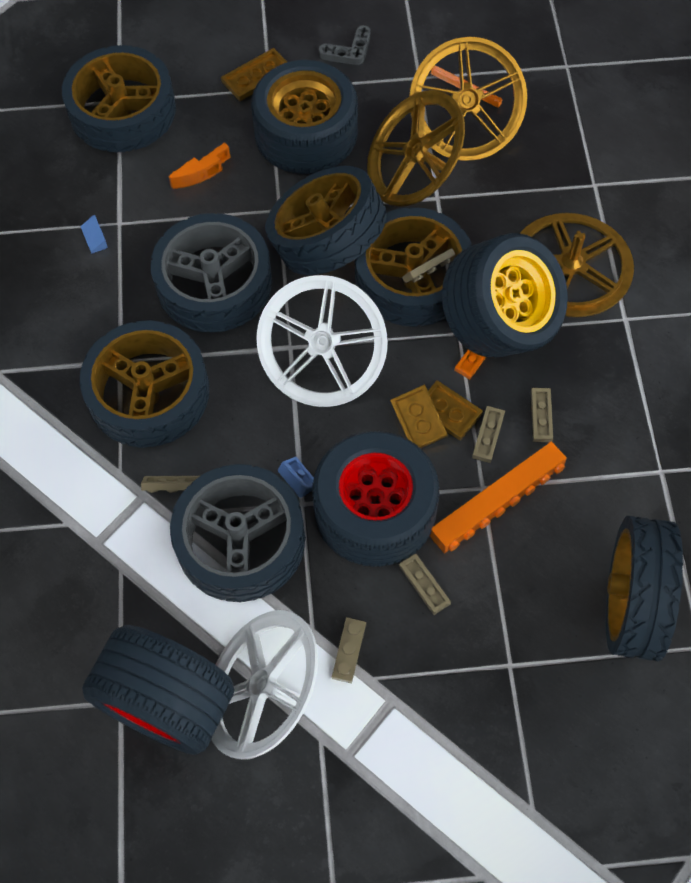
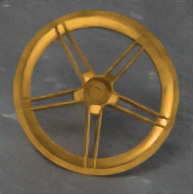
[409,37,527,161]
[367,90,465,207]
[520,213,634,317]

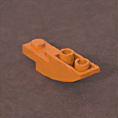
[169,142,231,189]

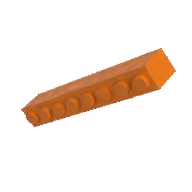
[430,441,567,554]

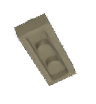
[402,248,456,283]
[531,388,553,442]
[472,406,505,463]
[141,476,200,493]
[399,554,451,615]
[332,617,366,684]

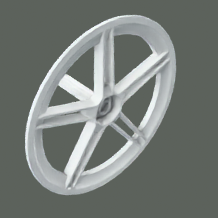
[257,275,388,407]
[211,610,318,759]

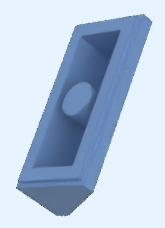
[80,215,108,254]
[278,457,314,498]

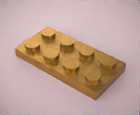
[221,48,287,101]

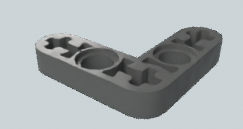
[319,25,371,65]

